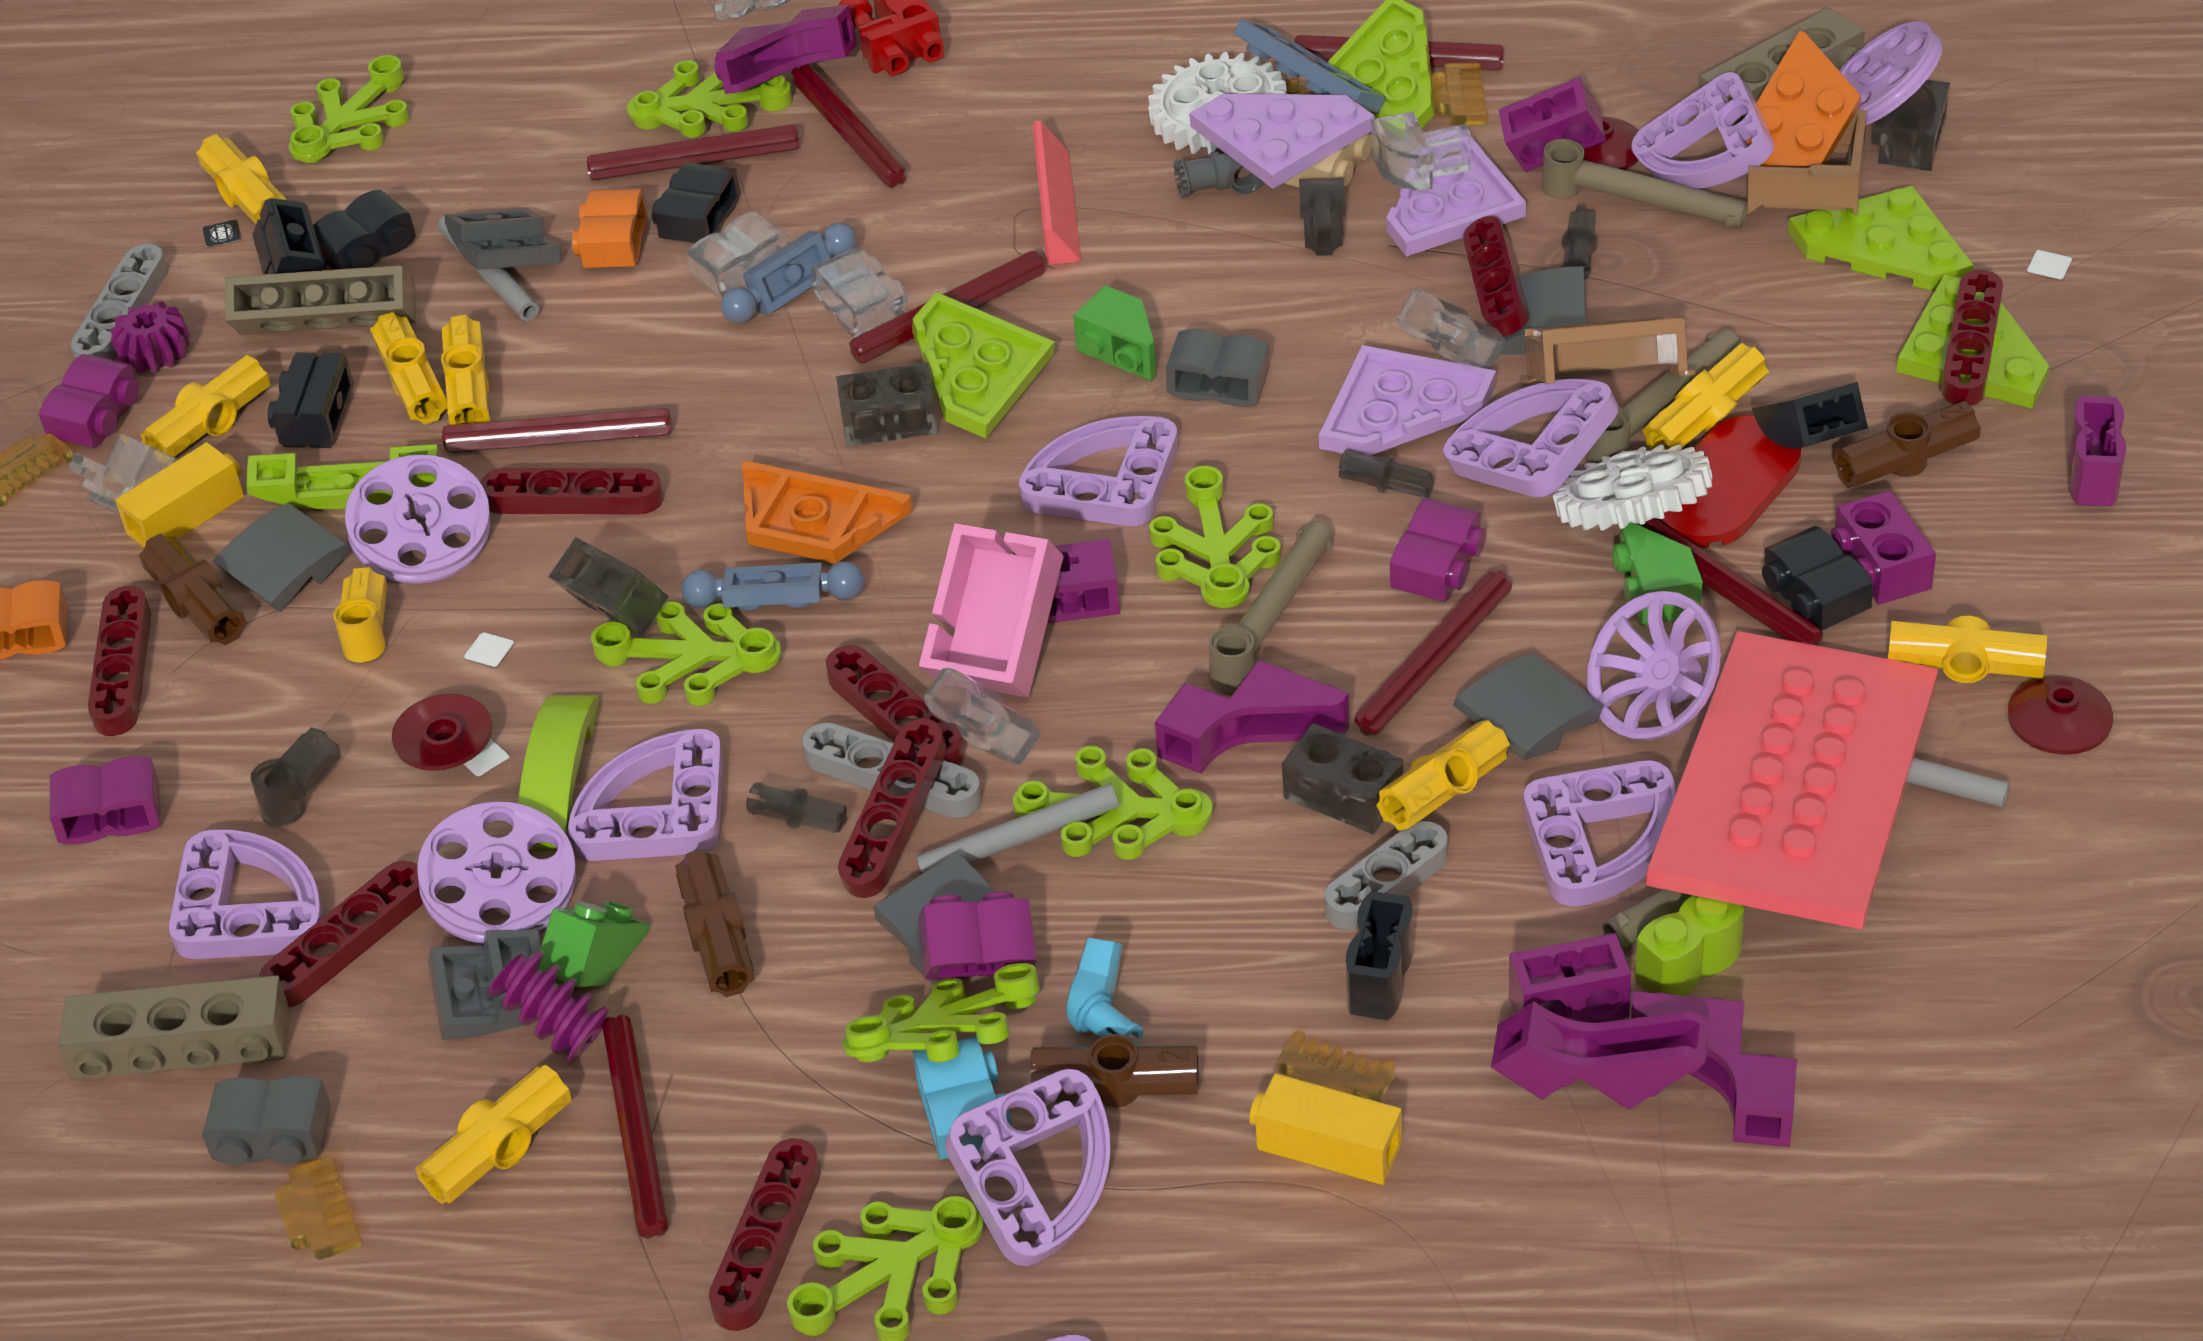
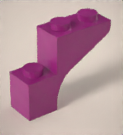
[714,5,857,94]
[1155,660,1350,774]
[1631,991,1797,1147]
[1491,1001,1709,1110]

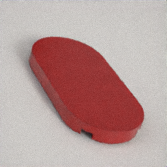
[1657,415,1802,548]

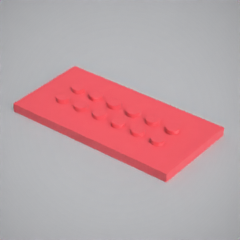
[1646,631,1939,930]

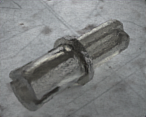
[1562,204,1598,280]
[1338,449,1435,498]
[746,782,848,833]

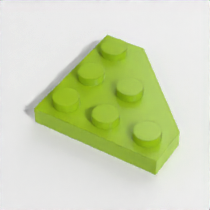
[1312,0,1435,145]
[1787,186,1974,291]
[1896,274,2050,409]
[912,292,1055,439]

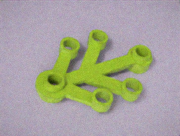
[288,55,410,163]
[627,60,792,138]
[1149,466,1281,608]
[591,601,782,706]
[1013,746,1213,860]
[842,963,1040,1062]
[787,1196,984,1341]

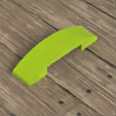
[247,444,438,509]
[518,695,599,850]

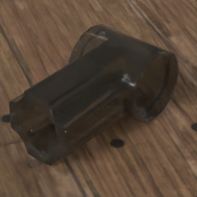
[1299,177,1345,256]
[250,727,341,826]

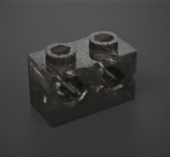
[1872,80,1950,171]
[836,363,939,447]
[548,537,669,637]
[1282,723,1403,835]

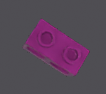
[1499,77,1606,172]
[1830,490,1936,605]
[1509,933,1631,1023]

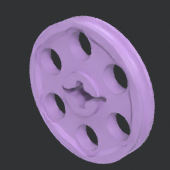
[1839,21,1943,125]
[345,455,491,584]
[417,802,576,944]

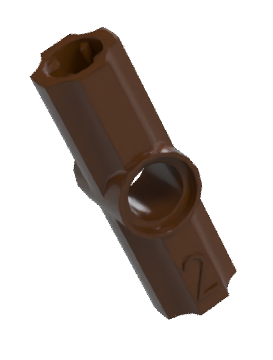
[1833,401,1981,488]
[139,533,247,646]
[675,849,755,997]
[1030,1034,1199,1108]

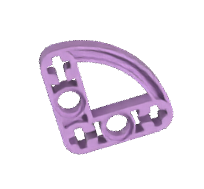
[1631,72,1774,189]
[1443,379,1618,497]
[1019,416,1178,526]
[568,729,724,861]
[1523,760,1676,907]
[169,829,325,959]
[945,1069,1110,1267]

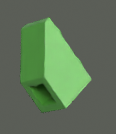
[1073,285,1157,381]
[1612,522,1703,626]
[539,901,650,987]

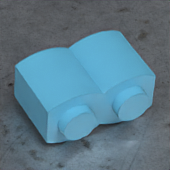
[912,1036,1012,1160]

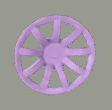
[1587,591,1721,740]

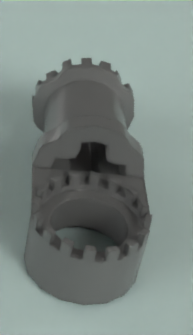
[1173,151,1264,198]

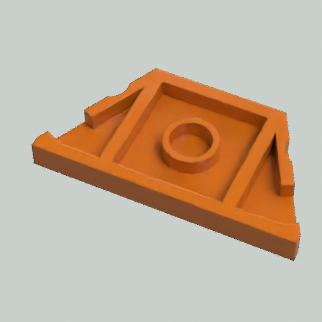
[1746,30,1861,168]
[741,460,913,564]

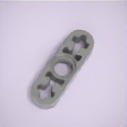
[1325,821,1448,930]

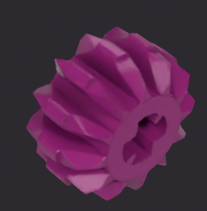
[110,301,190,374]

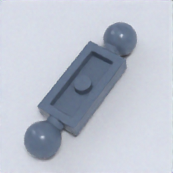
[720,223,857,323]
[681,562,865,610]

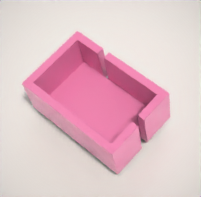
[919,523,1063,698]

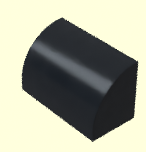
[1752,382,1868,449]

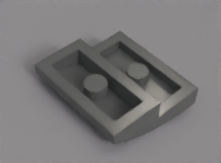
[445,208,560,270]
[1492,266,1586,355]
[213,503,351,612]
[1453,653,1604,760]
[874,852,995,984]
[428,929,541,1040]

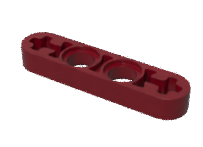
[1463,216,1529,337]
[1941,270,2003,406]
[480,468,664,514]
[88,586,151,736]
[826,645,964,766]
[838,718,947,898]
[259,861,423,1008]
[709,1138,820,1331]

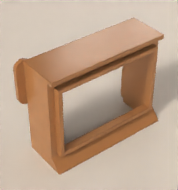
[1747,109,1867,215]
[1520,317,1696,384]

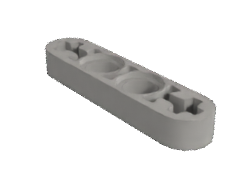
[70,244,168,360]
[802,722,982,818]

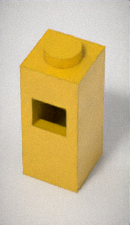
[115,442,244,548]
[1249,1073,1402,1186]

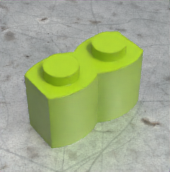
[1635,895,1745,996]

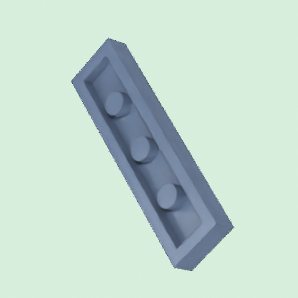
[1234,19,1386,113]

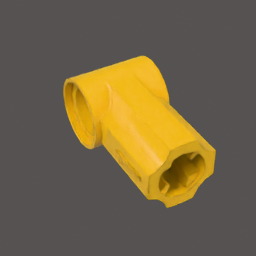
[333,567,388,663]

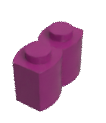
[38,354,139,448]
[2068,396,2126,506]
[1390,498,1486,602]
[50,757,160,844]
[918,892,1037,980]

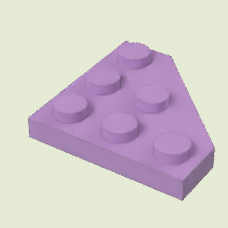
[1189,94,1375,189]
[1386,130,1526,256]
[1319,345,1496,458]

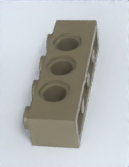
[1699,8,1865,126]
[225,265,416,335]
[58,975,290,1080]

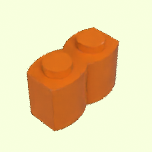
[572,188,648,268]
[0,580,68,660]

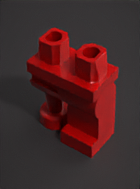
[838,0,944,76]

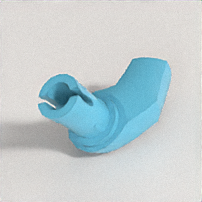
[1066,938,1144,1046]

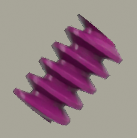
[487,949,609,1065]

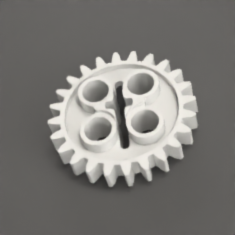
[1148,52,1287,155]
[1553,445,1713,530]

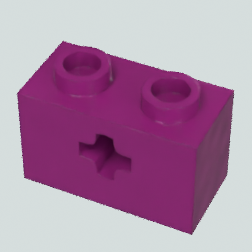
[1013,539,1120,623]

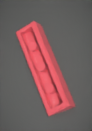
[1032,120,1081,265]

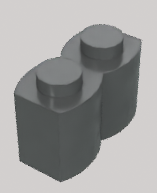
[1166,329,1269,407]
[202,1076,331,1166]

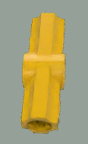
[196,134,287,224]
[370,312,447,425]
[441,315,490,425]
[1642,343,1769,450]
[140,355,271,464]
[1888,616,2048,683]
[1376,720,1510,831]
[415,1065,572,1205]

